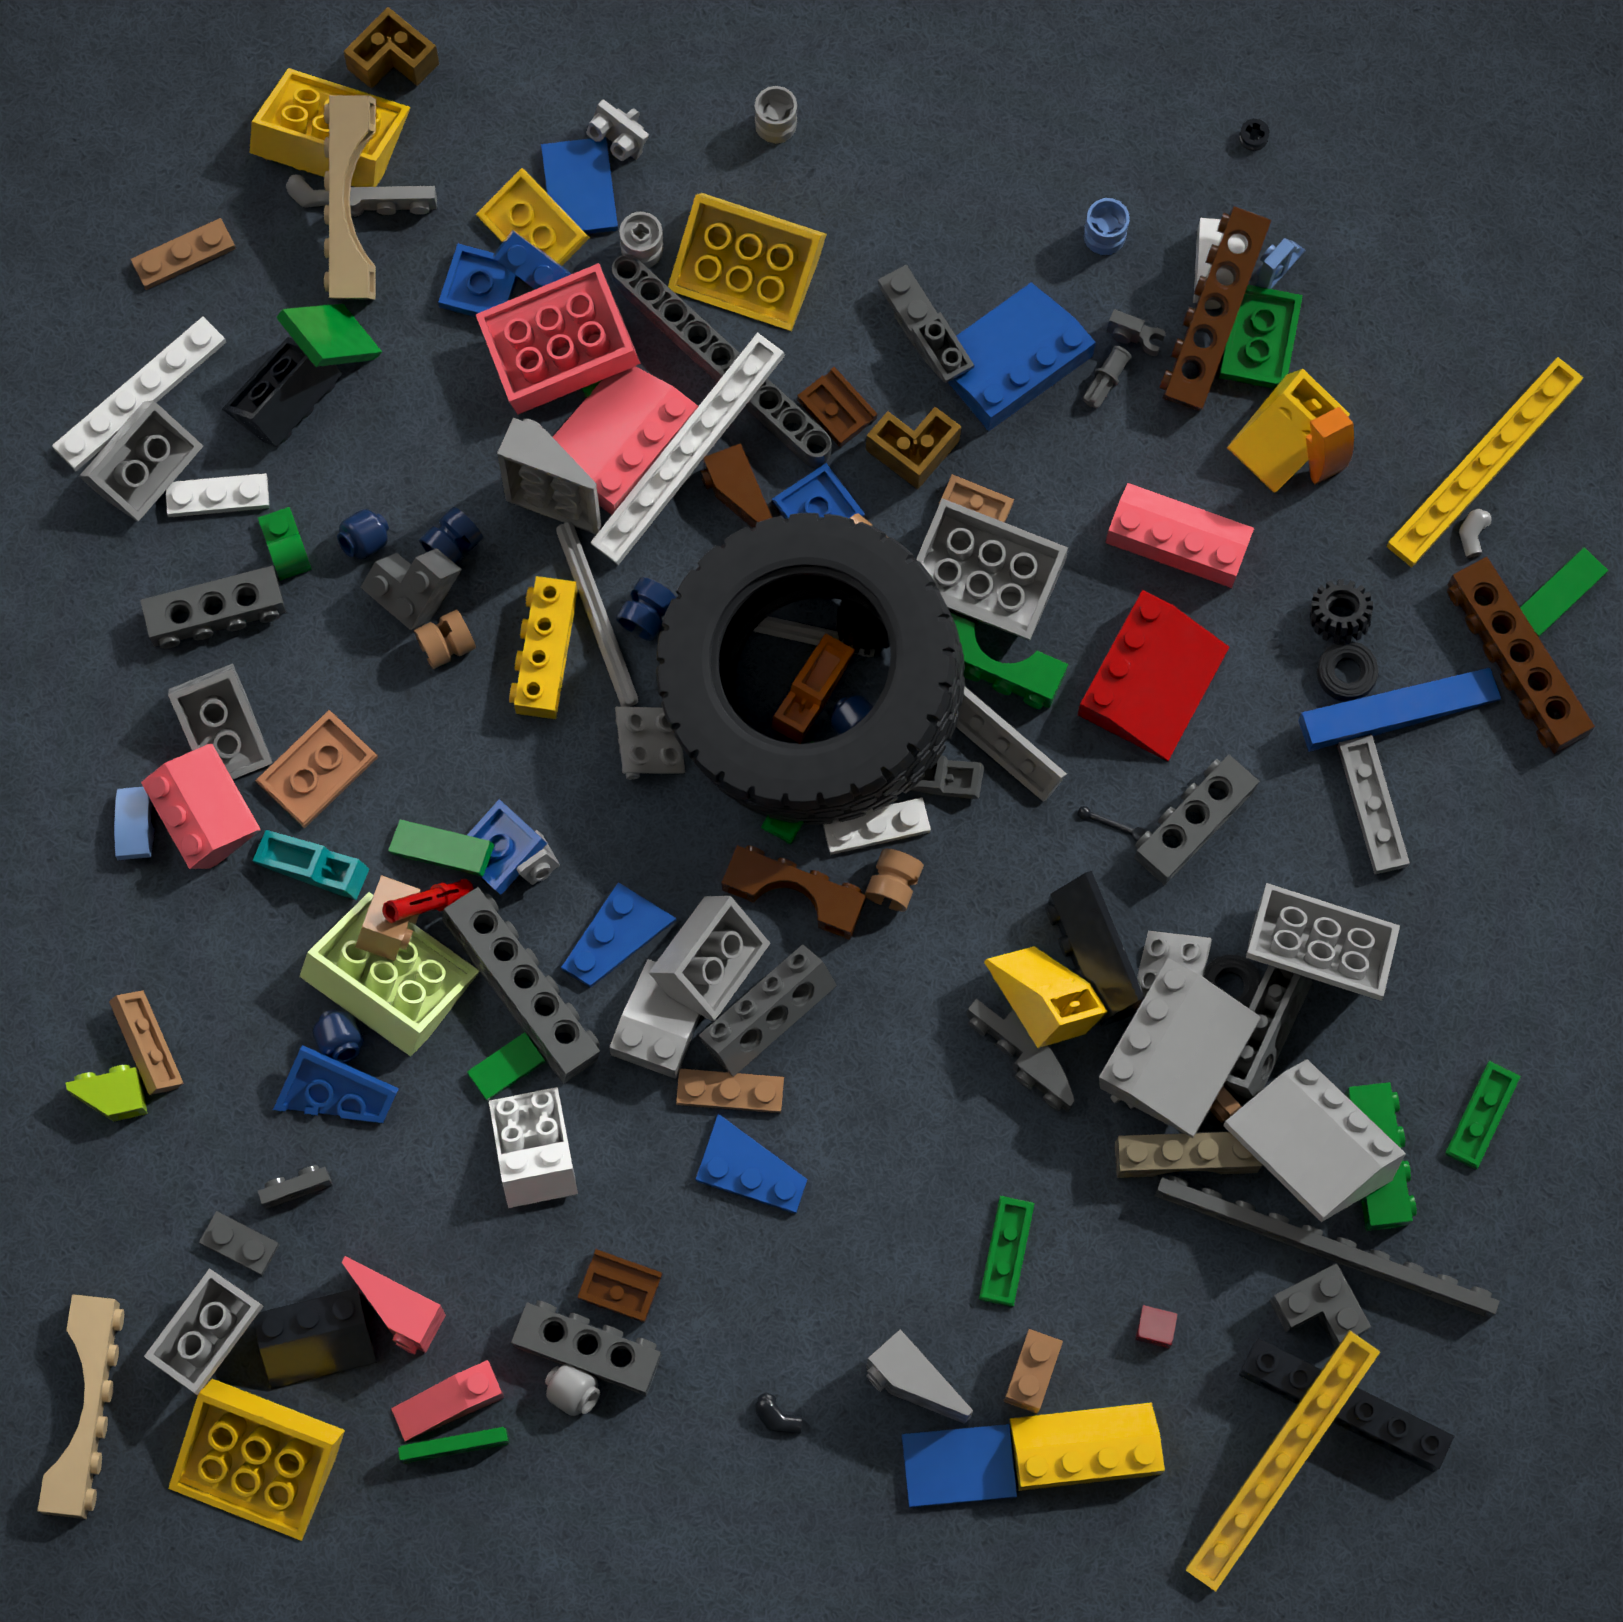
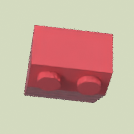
[342,1256,446,1354]

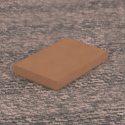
[255,710,378,828]

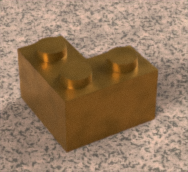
[343,7,439,89]
[866,407,961,489]

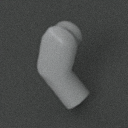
[286,174,329,208]
[1459,509,1492,558]

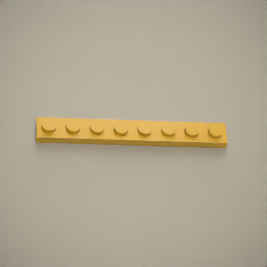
[1386,357,1584,568]
[1186,1330,1380,1592]

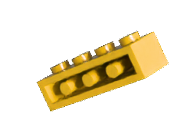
[509,576,578,719]

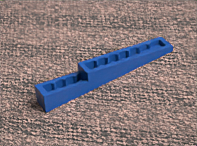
[1298,668,1501,752]

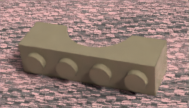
[1115,1132,1262,1178]

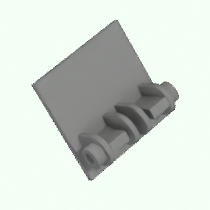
[615,707,685,780]
[1137,931,1212,997]

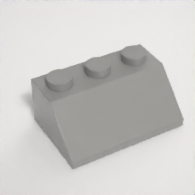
[79,400,203,521]
[649,896,770,1021]
[144,1268,263,1395]

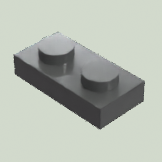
[258,1165,333,1209]
[199,1211,280,1276]

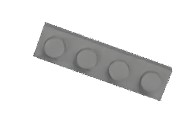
[956,687,1067,802]
[1337,735,1410,874]

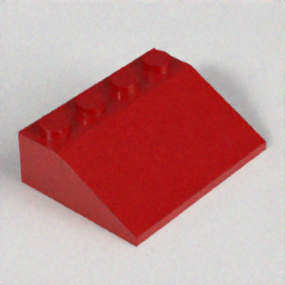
[1077,590,1229,761]

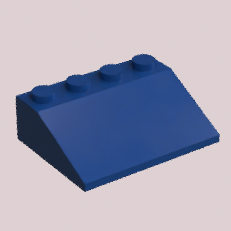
[948,282,1096,431]

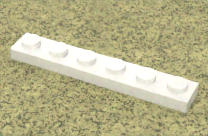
[52,317,226,471]

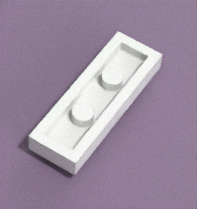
[166,473,270,517]
[823,798,931,855]

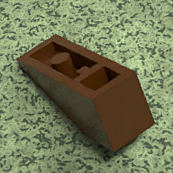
[700,443,772,528]

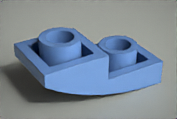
[114,787,155,860]

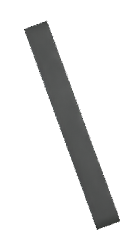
[612,255,832,468]

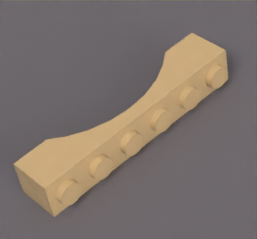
[324,95,376,299]
[38,1295,124,1519]

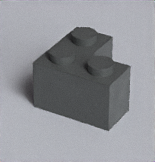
[360,548,462,630]
[1269,1263,1371,1348]

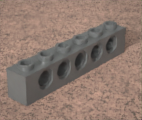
[442,887,600,1084]

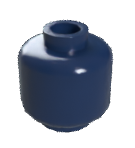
[337,509,389,559]
[831,695,873,735]
[312,1009,364,1063]

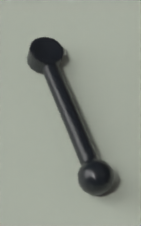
[1078,806,1146,841]

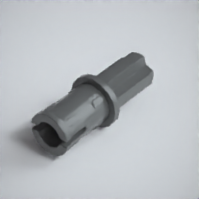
[1083,346,1132,409]

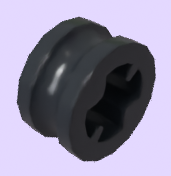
[1239,118,1270,151]

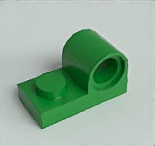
[258,507,312,581]

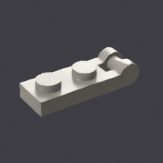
[350,186,437,217]

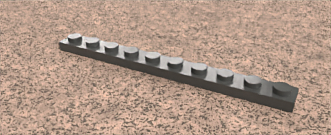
[1154,1176,1500,1319]

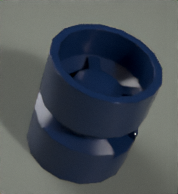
[419,507,483,564]
[616,577,676,641]

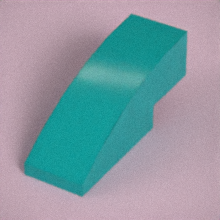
[253,830,369,900]

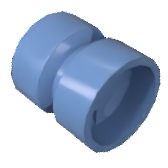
[1084,198,1129,255]

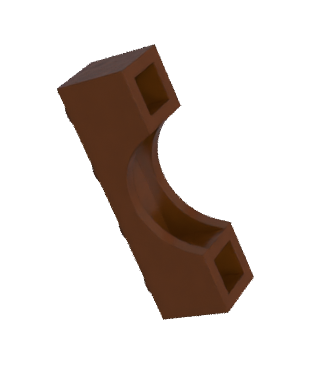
[721,845,866,940]

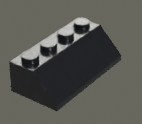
[1045,871,1145,1027]

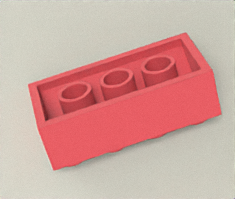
[1105,483,1254,588]

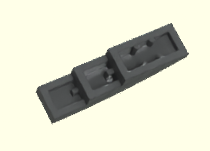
[910,755,984,799]

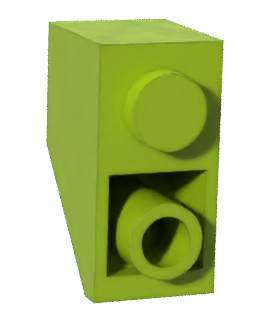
[66,1065,148,1122]

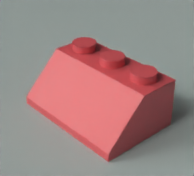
[141,744,261,869]

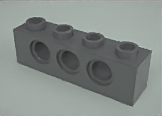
[140,565,286,649]
[1134,755,1260,886]
[698,944,837,1077]
[1223,965,1313,1101]
[511,1300,662,1396]

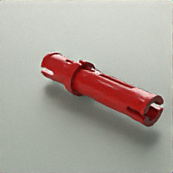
[382,879,474,923]

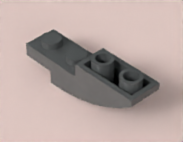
[878,264,974,383]
[966,999,1074,1112]

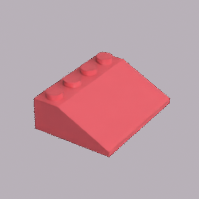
[476,263,641,415]
[553,366,699,515]

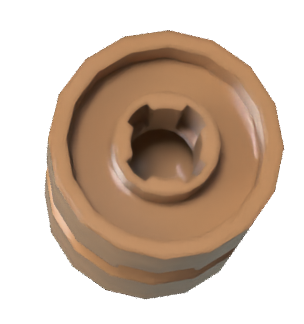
[414,609,476,669]
[865,849,924,912]

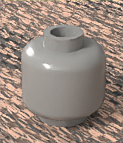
[545,1364,600,1416]

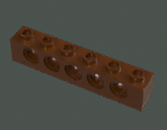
[1159,206,1271,412]
[1447,557,1595,754]

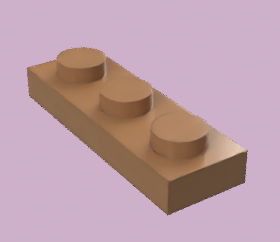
[131,218,236,290]
[109,990,184,1095]
[676,1069,784,1113]

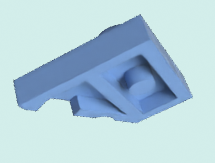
[1256,238,1306,289]

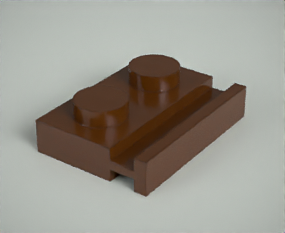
[797,367,878,448]
[577,1249,663,1323]

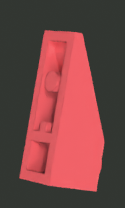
[391,1360,504,1442]

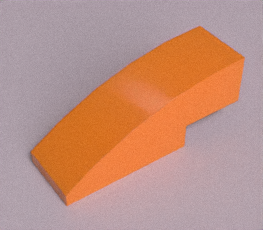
[1306,407,1354,485]
[771,633,855,744]

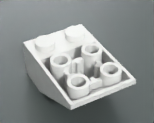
[489,1087,578,1208]

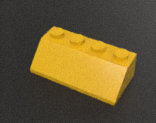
[1009,1402,1165,1491]

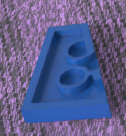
[561,882,677,988]
[273,1045,399,1123]
[696,1114,807,1214]

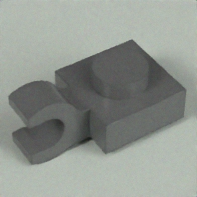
[1107,309,1166,356]

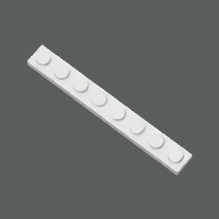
[591,333,785,565]

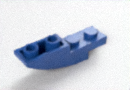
[493,230,571,289]

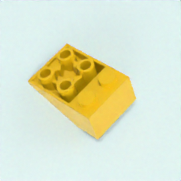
[1227,369,1350,493]
[984,946,1108,1048]

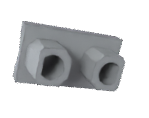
[586,99,649,161]

